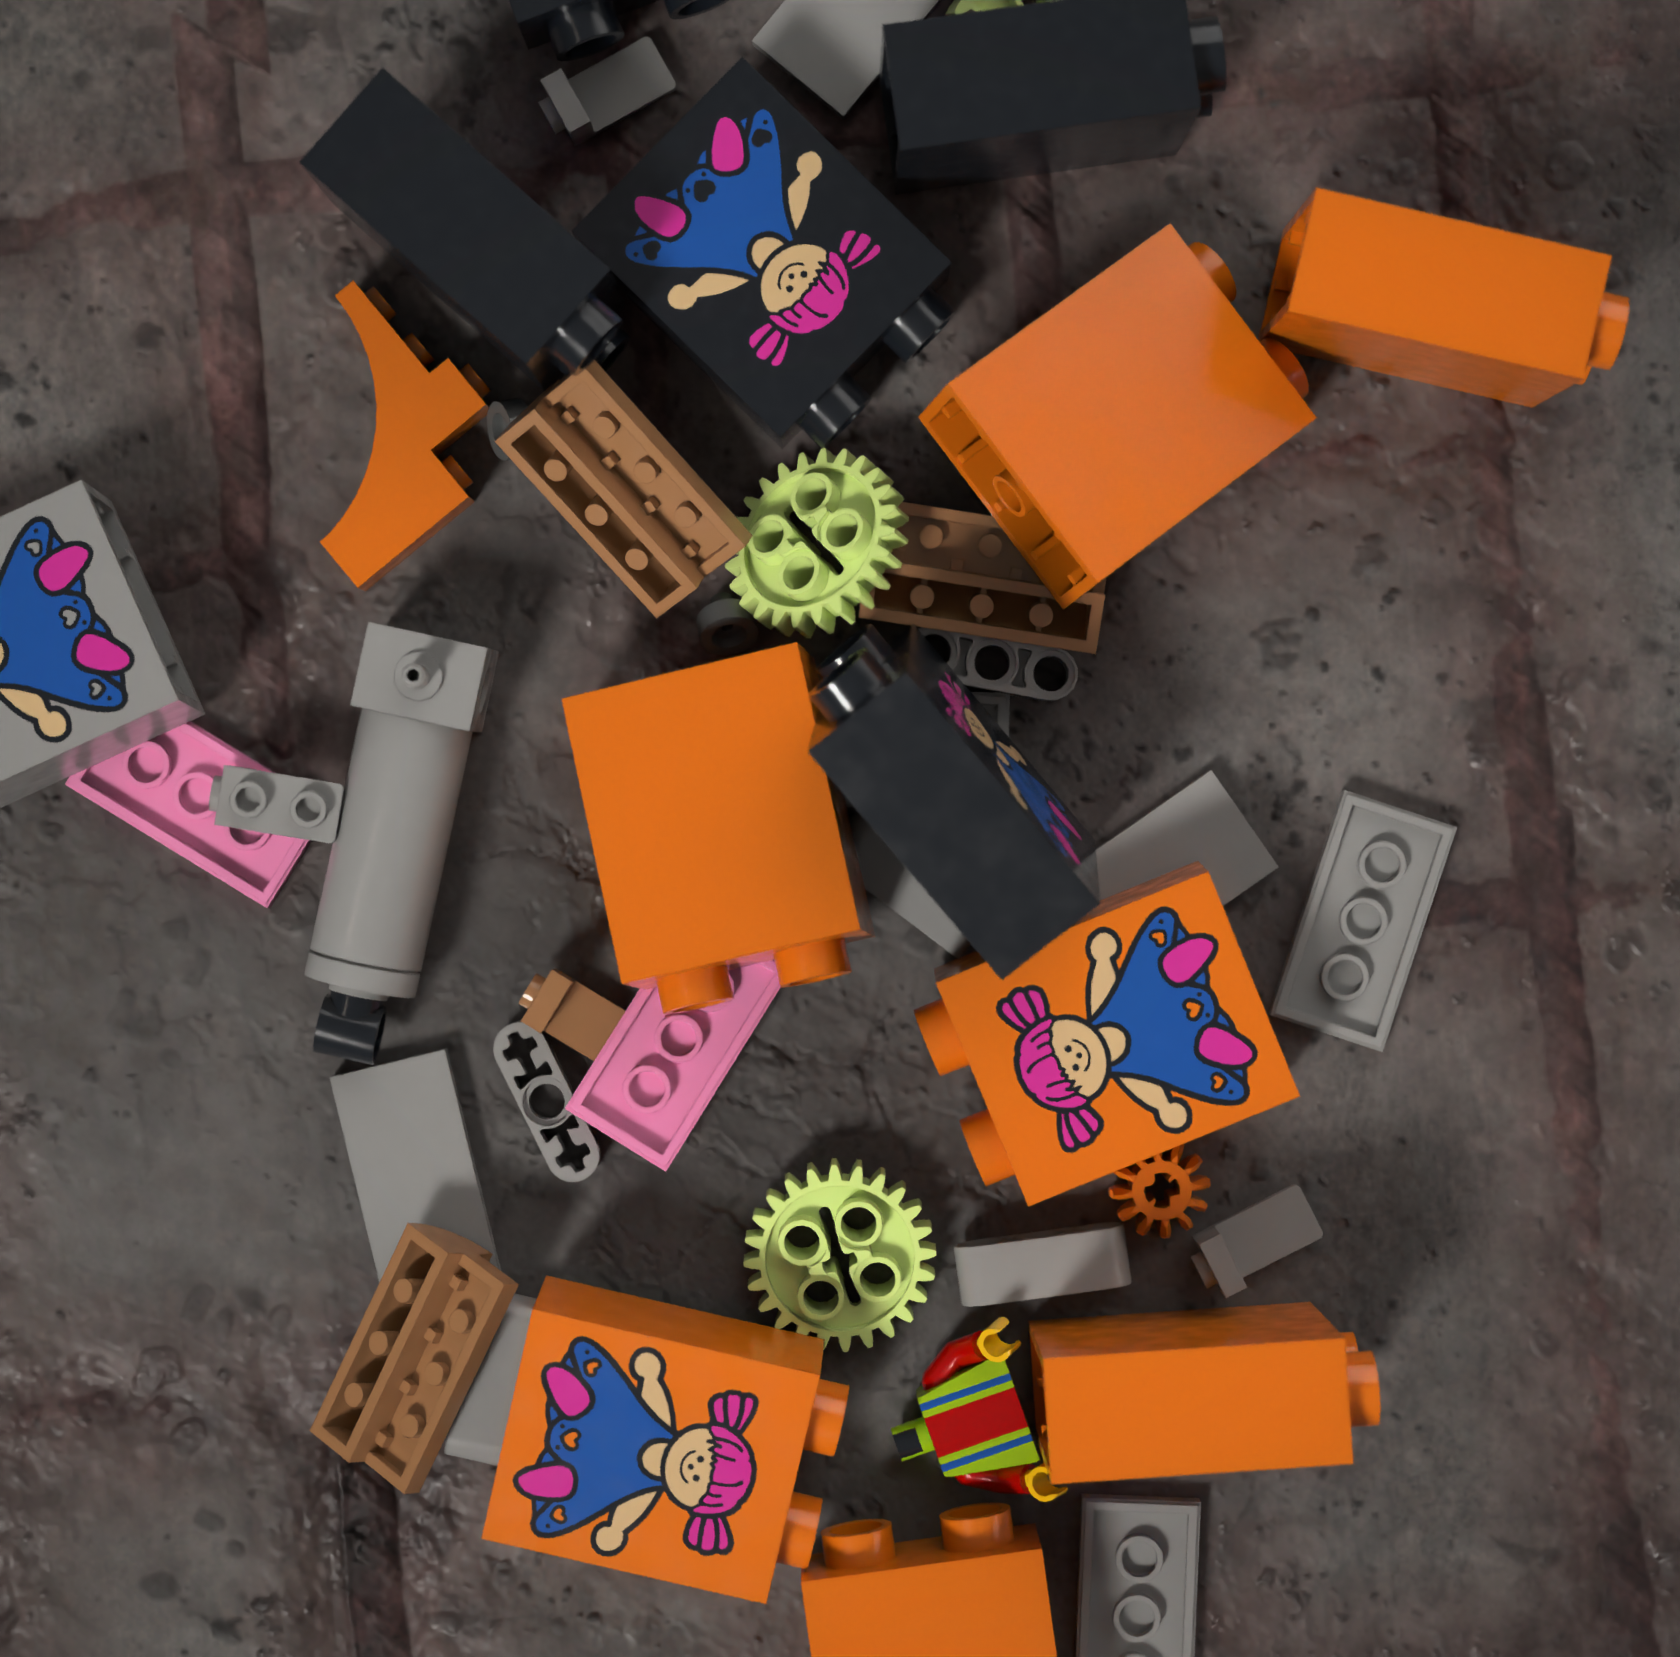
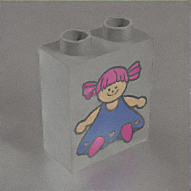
[0,479,205,808]

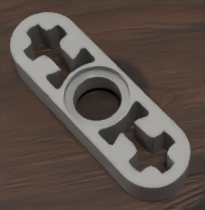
[493,1021,601,1182]

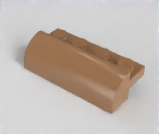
[494,360,753,619]
[858,502,1107,654]
[310,1223,519,1494]

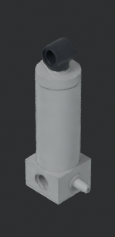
[304,622,499,1065]

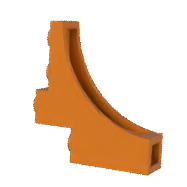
[319,280,491,592]

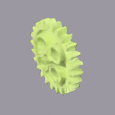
[725,448,909,638]
[743,1158,937,1352]

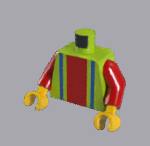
[891,1317,1068,1502]

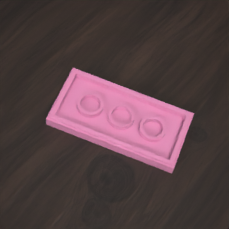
[65,721,312,908]
[564,960,781,1172]

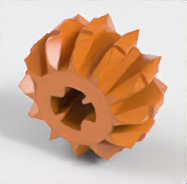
[1108,1144,1211,1239]

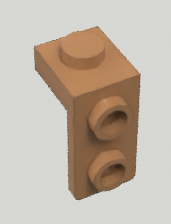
[518,968,626,1061]

